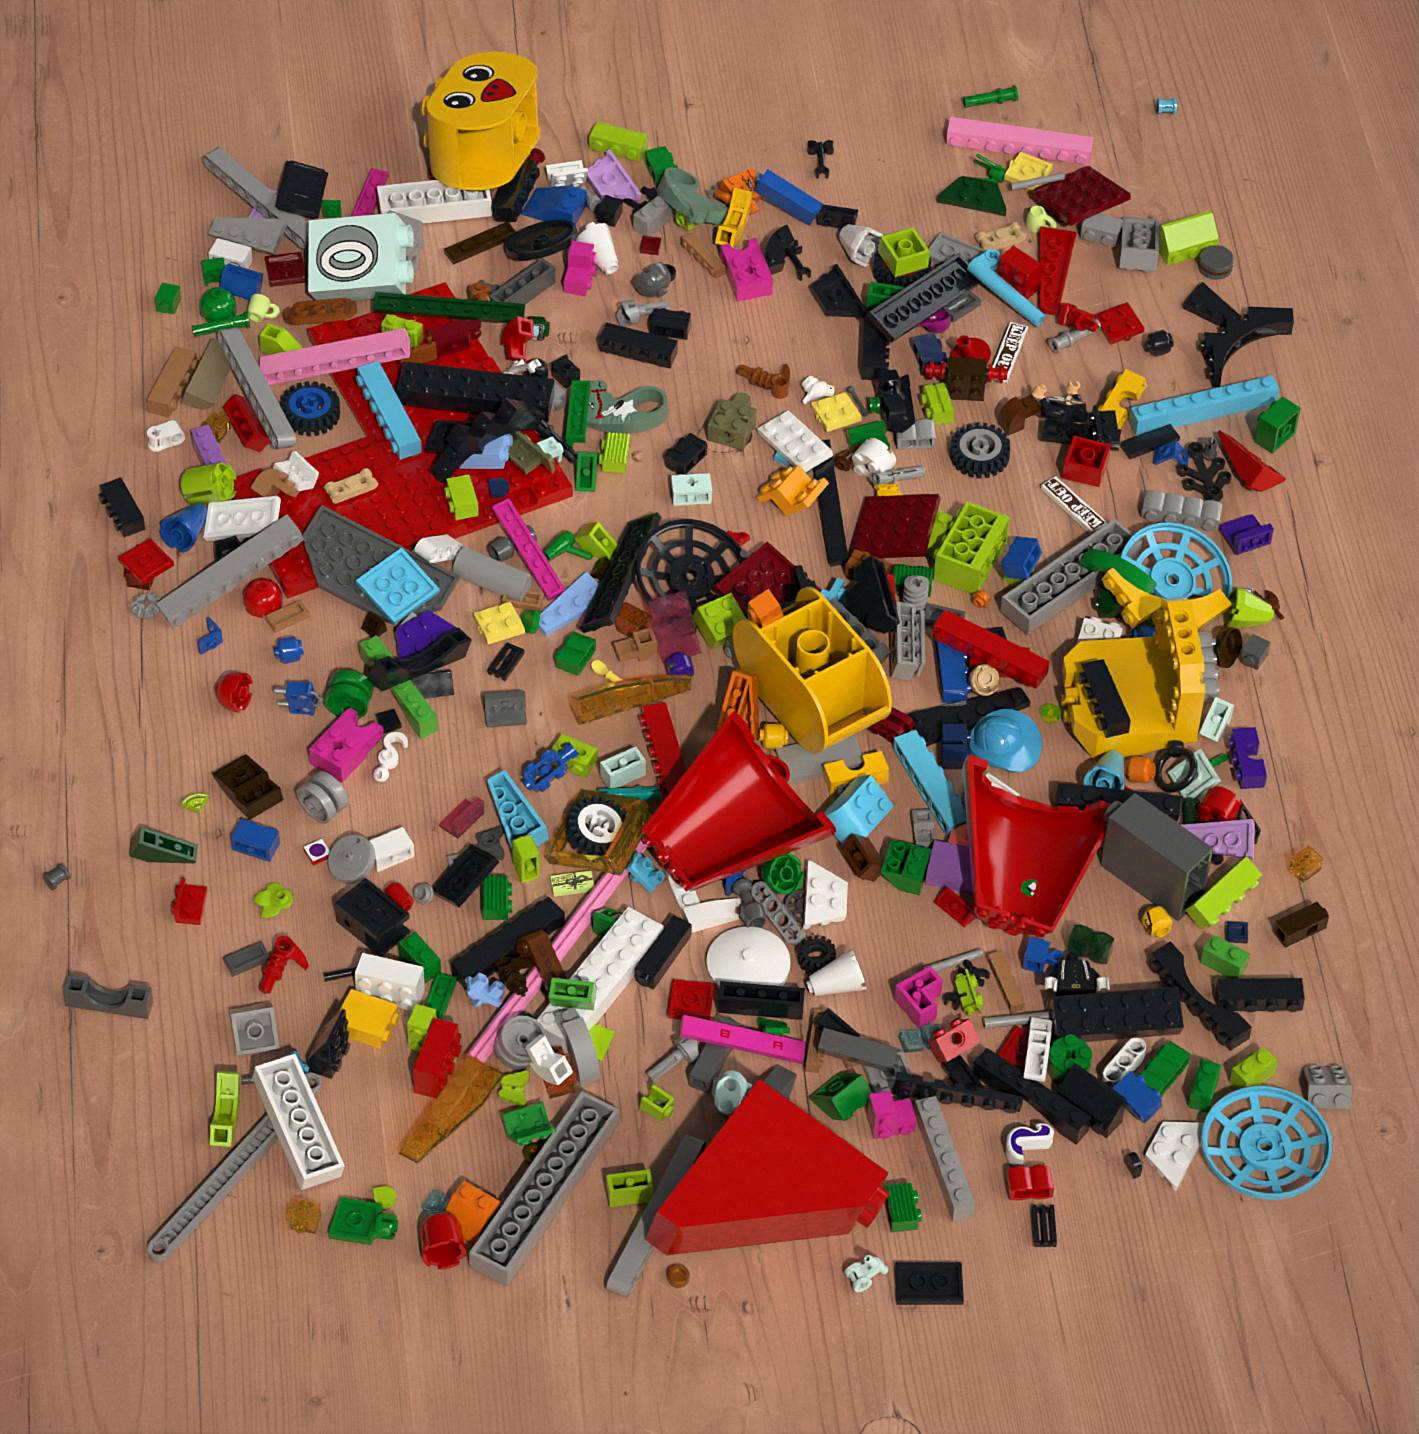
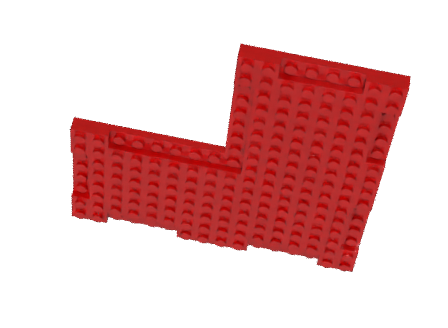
[231,282,573,599]

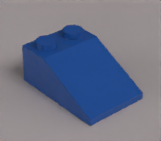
[522,185,587,225]

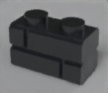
[650,308,691,340]
[665,433,708,475]

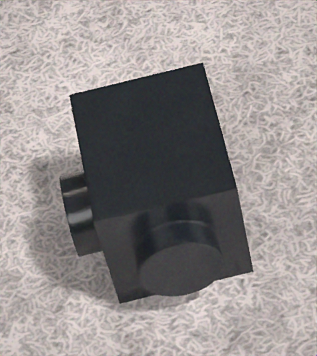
[595,195,623,227]

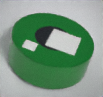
[1021,879,1038,896]

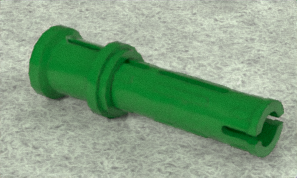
[963,85,1018,108]
[192,311,250,338]

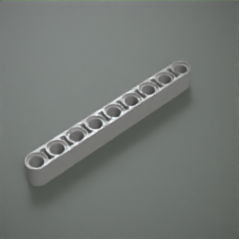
[202,147,309,249]
[217,327,296,449]
[606,1134,706,1298]

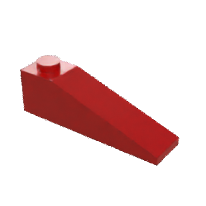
[1217,430,1286,492]

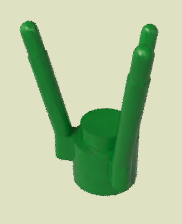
[972,154,1007,183]

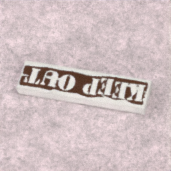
[992,322,1028,383]
[1041,476,1107,535]

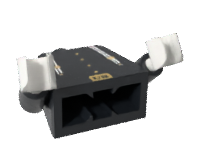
[1044,952,1110,996]

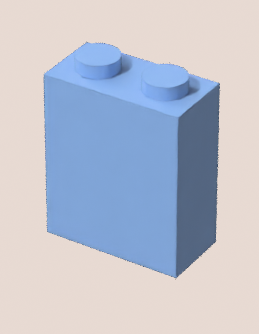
[459,433,513,469]

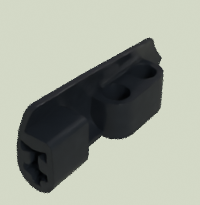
[873,369,915,433]

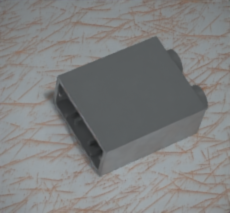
[1100,793,1213,921]

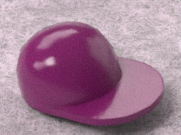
[918,310,951,333]

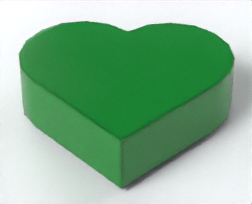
[521,610,540,634]

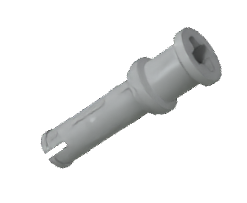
[1048,319,1101,354]

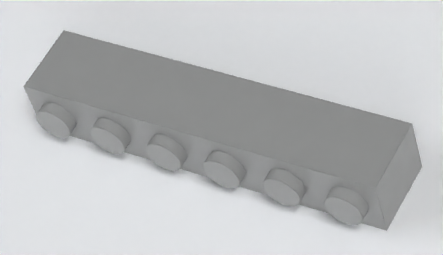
[914,1096,975,1222]

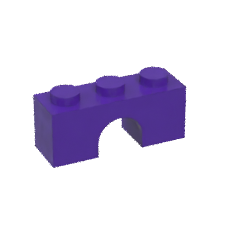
[1227,727,1267,789]

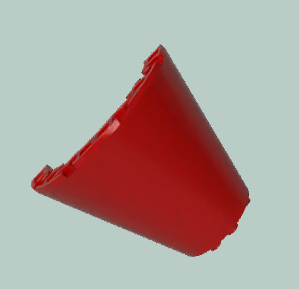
[641,711,836,892]
[962,755,1111,937]

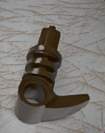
[495,956,536,997]

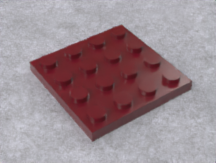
[1029,166,1131,226]
[849,494,941,558]
[714,541,821,619]

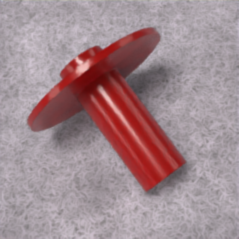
[951,335,991,365]

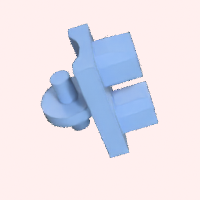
[465,973,505,1008]

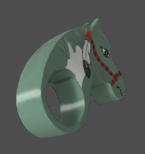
[587,380,669,433]

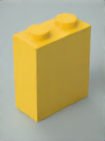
[338,989,400,1049]

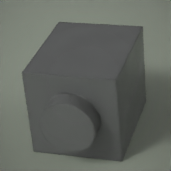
[1240,634,1271,670]

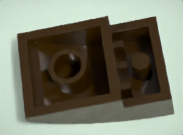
[212,754,283,820]

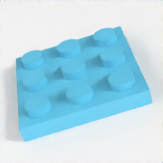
[356,547,440,625]

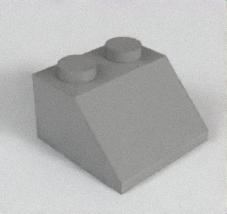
[229,1003,280,1056]

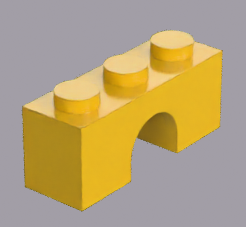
[1098,369,1147,429]
[823,751,889,795]

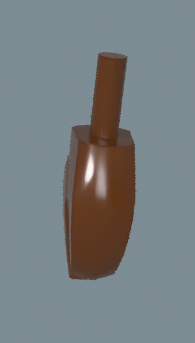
[1253,590,1284,620]

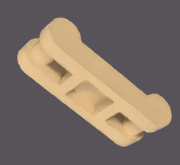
[975,222,1026,250]
[324,468,378,503]

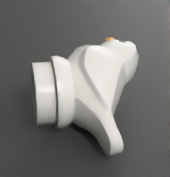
[802,376,835,405]

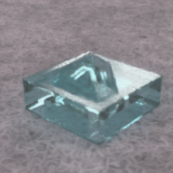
[422,1190,451,1215]

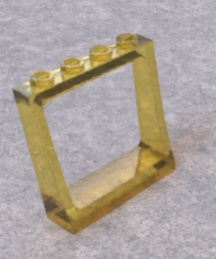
[544,789,654,876]

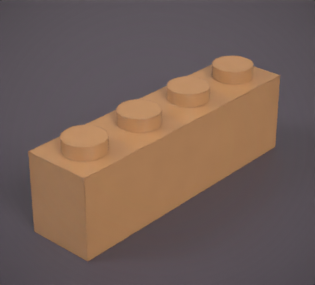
[147,346,199,418]

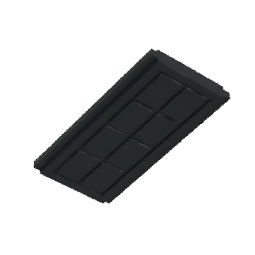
[275,160,328,219]

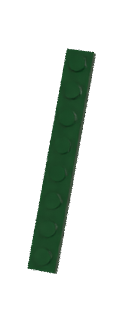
[373,292,526,323]

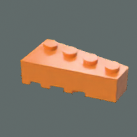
[747,589,783,629]

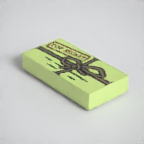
[550,871,594,897]

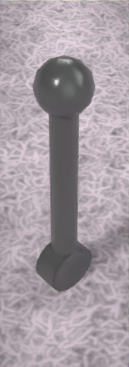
[847,386,869,417]

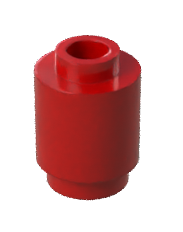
[385,882,414,912]

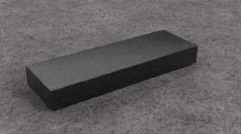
[1120,424,1180,459]

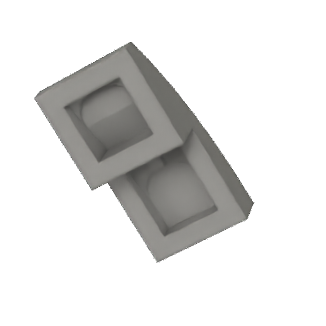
[912,809,936,848]

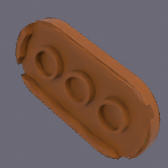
[283,298,358,325]

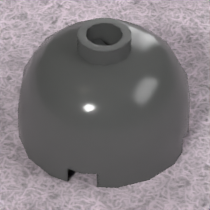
[633,262,671,298]

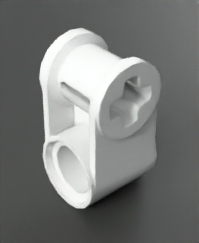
[147,420,185,452]

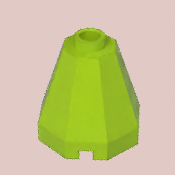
[1224,586,1274,628]

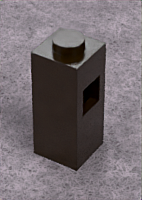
[1273,902,1329,948]

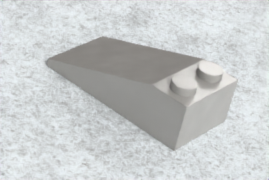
[1119,217,1159,272]

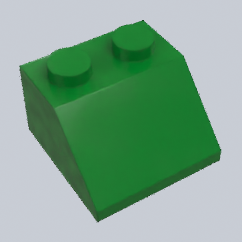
[809,1072,873,1121]

